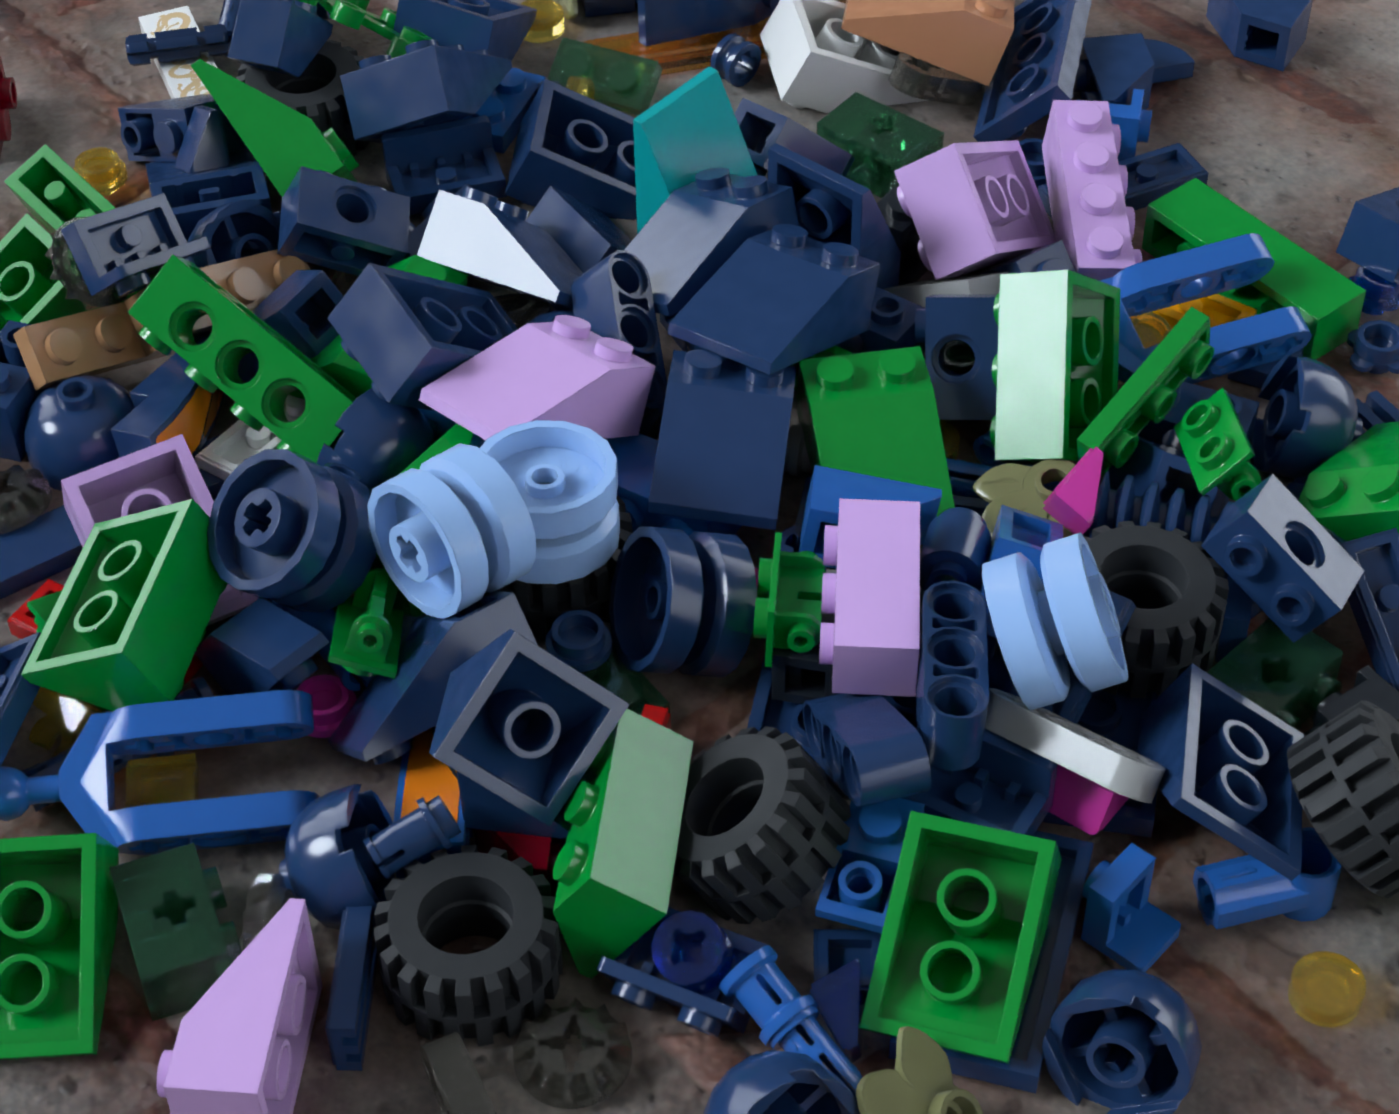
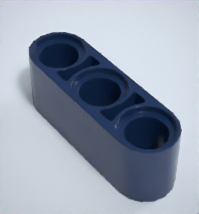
[571,250,667,419]
[916,581,989,771]
[803,694,931,807]

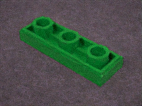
[1077,307,1214,479]

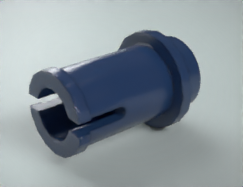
[363,795,461,880]

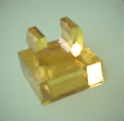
[29,687,105,757]

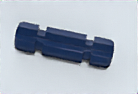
[125,24,230,66]

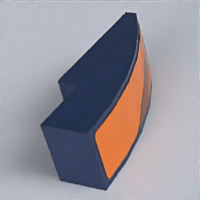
[111,331,224,458]

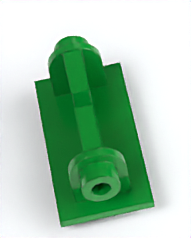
[1174,387,1262,501]
[753,532,826,667]
[328,568,404,679]

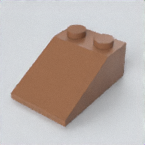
[841,0,1015,86]

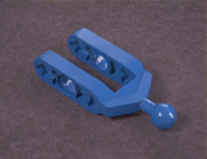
[1099,233,1312,384]
[0,690,319,855]

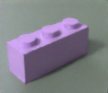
[819,498,920,697]

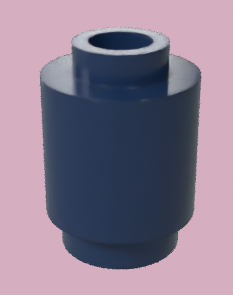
[920,507,992,591]

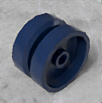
[207,449,377,613]
[609,526,757,678]

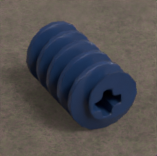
[1089,470,1234,558]

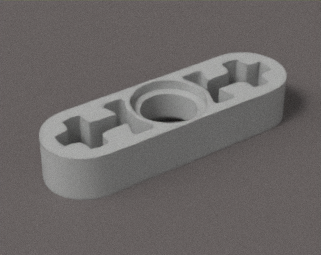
[985,688,1166,803]

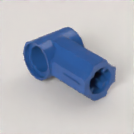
[1193,827,1342,930]

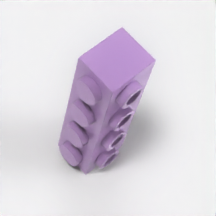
[1042,100,1142,281]

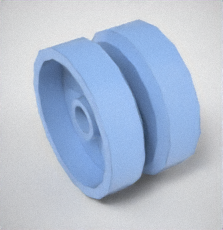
[480,420,620,584]
[367,443,536,619]
[982,532,1128,710]

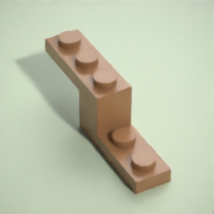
[13,249,310,390]

